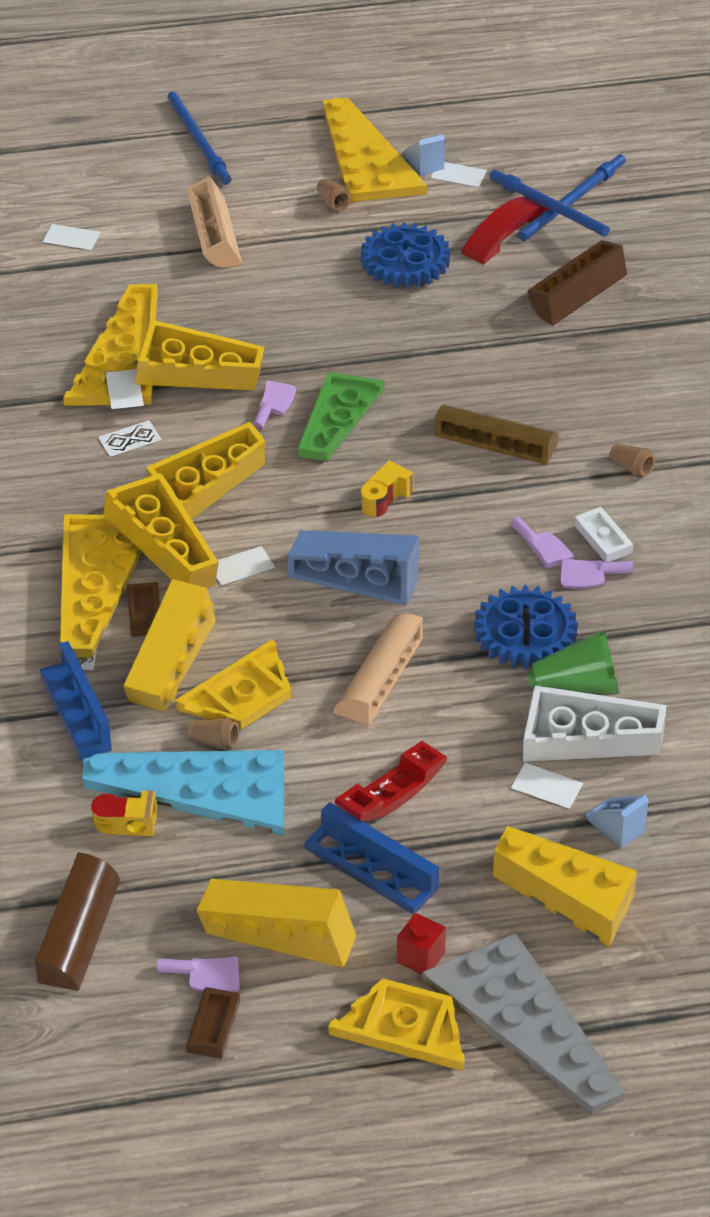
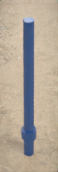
[167,91,232,185]
[518,154,626,241]
[489,169,610,237]

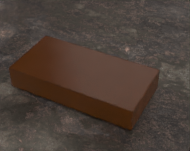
[127,582,160,637]
[186,987,240,1059]

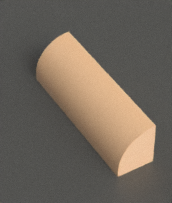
[186,176,242,268]
[333,614,423,726]

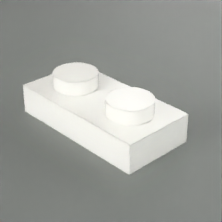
[574,507,633,562]

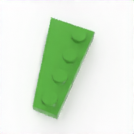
[298,372,385,462]

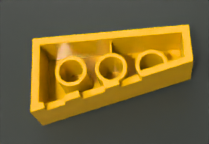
[135,319,265,391]
[146,422,266,520]
[103,473,219,588]
[124,579,216,712]
[493,826,637,947]
[196,879,357,968]

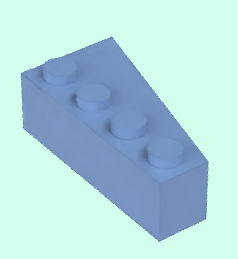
[288,530,419,606]

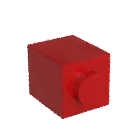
[397,912,446,975]

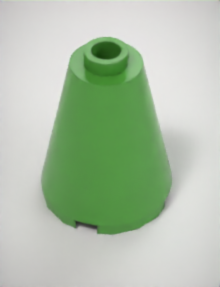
[527,630,619,695]

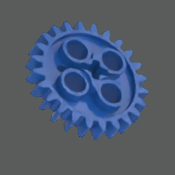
[361,222,451,289]
[474,585,578,670]

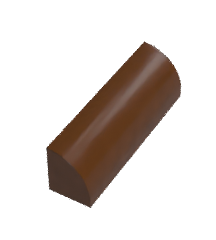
[527,240,627,326]
[35,852,120,991]

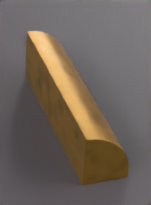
[435,404,559,465]

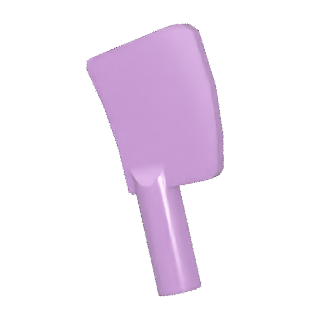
[253,381,297,432]
[510,516,574,568]
[560,558,633,589]
[157,956,240,992]

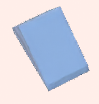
[403,134,445,176]
[584,795,649,849]

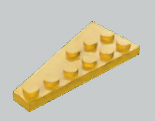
[322,98,428,202]
[63,284,158,406]
[60,514,142,658]

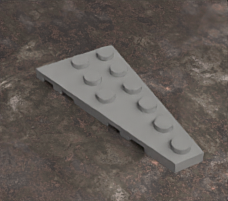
[422,934,625,1115]

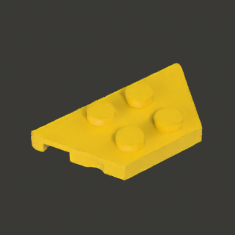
[176,639,291,730]
[328,979,465,1071]

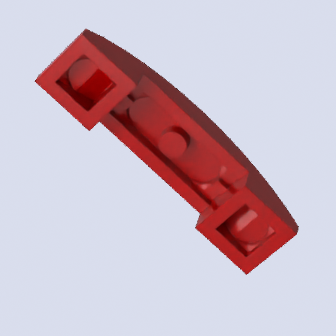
[462,197,548,265]
[335,741,447,821]

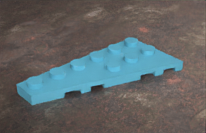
[82,750,284,836]

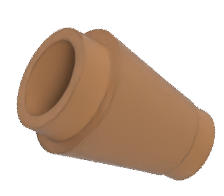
[317,179,351,211]
[609,443,655,477]
[188,718,239,750]

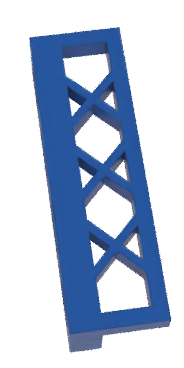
[40,641,112,760]
[304,802,440,915]

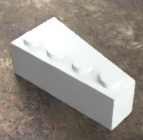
[523,686,667,762]

